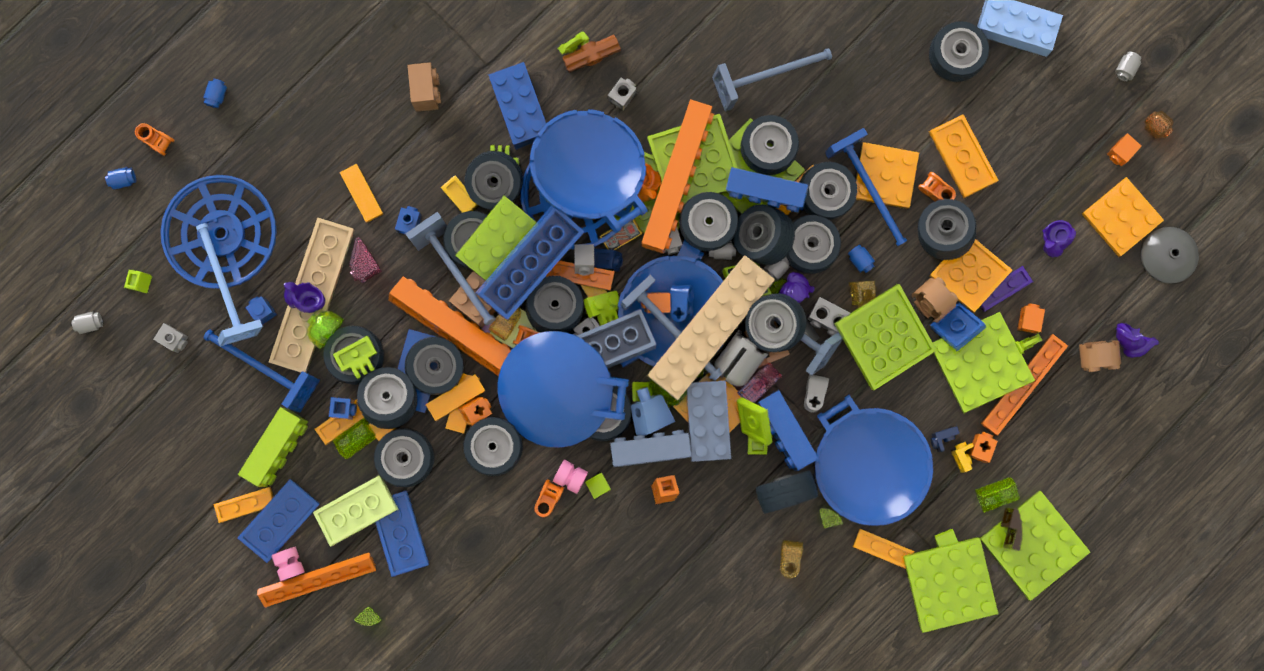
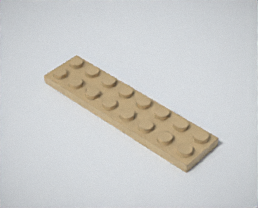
[269,218,355,373]
[647,255,775,400]

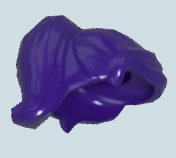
[1042,220,1076,258]
[779,272,815,303]
[284,282,325,313]
[1116,323,1159,358]

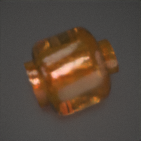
[1144,111,1174,139]

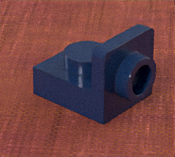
[594,248,623,272]
[930,426,960,452]

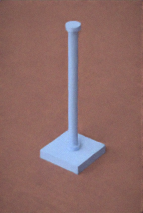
[196,223,263,347]

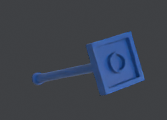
[825,128,907,246]
[204,329,320,413]

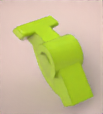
[558,32,589,54]
[1015,334,1042,354]

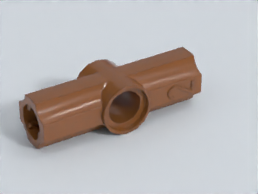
[563,35,621,73]

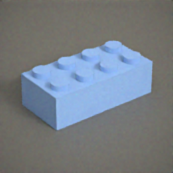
[977,0,1063,57]

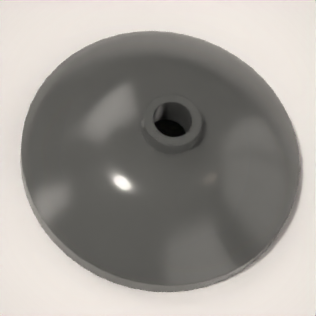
[1141,227,1199,284]

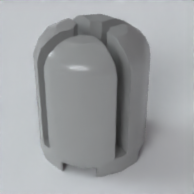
[714,330,769,386]

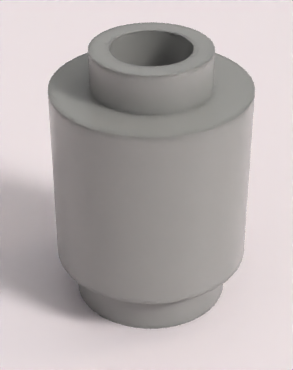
[1115,52,1141,81]
[709,241,736,260]
[763,256,790,281]
[72,311,103,334]

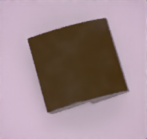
[1000,508,1022,551]

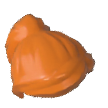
[637,163,662,202]

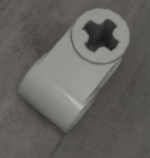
[804,374,829,412]

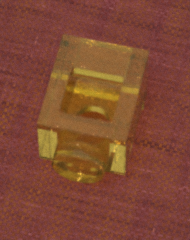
[849,281,876,308]

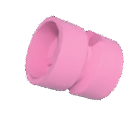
[553,460,588,494]
[272,547,305,581]

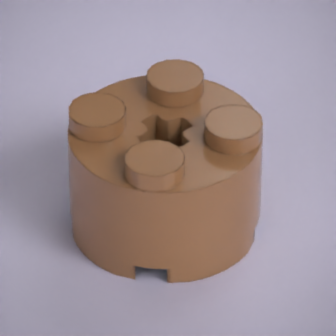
[912,277,958,323]
[1079,340,1121,372]

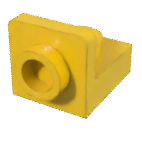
[951,441,974,473]

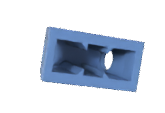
[631,387,675,436]

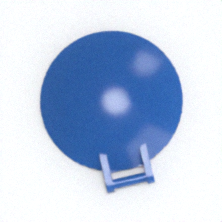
[530,109,648,233]
[618,256,724,368]
[498,331,629,447]
[815,395,933,525]

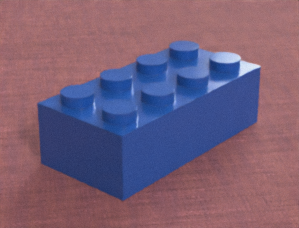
[488,62,546,150]
[726,167,808,213]
[757,391,819,471]

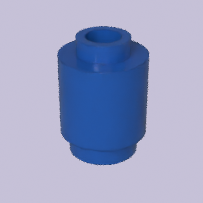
[203,79,227,108]
[105,167,136,190]
[848,244,875,273]

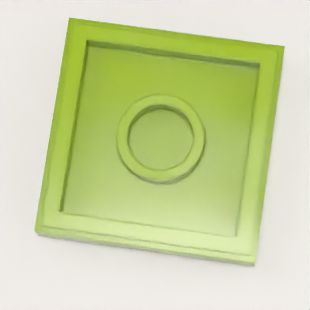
[737,397,773,446]

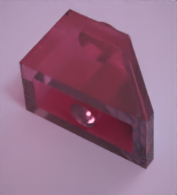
[349,237,382,283]
[737,362,782,403]

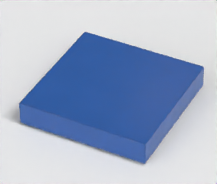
[930,302,986,351]

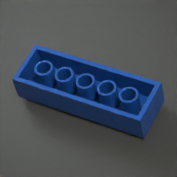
[475,206,584,320]

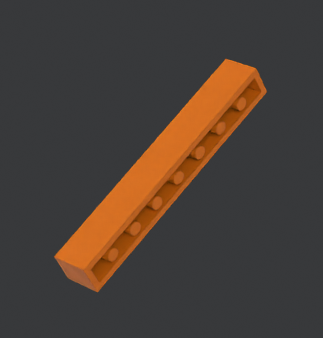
[642,99,714,254]
[389,276,511,376]

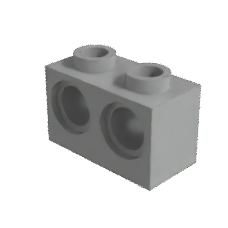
[807,297,850,336]

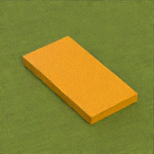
[929,115,999,198]

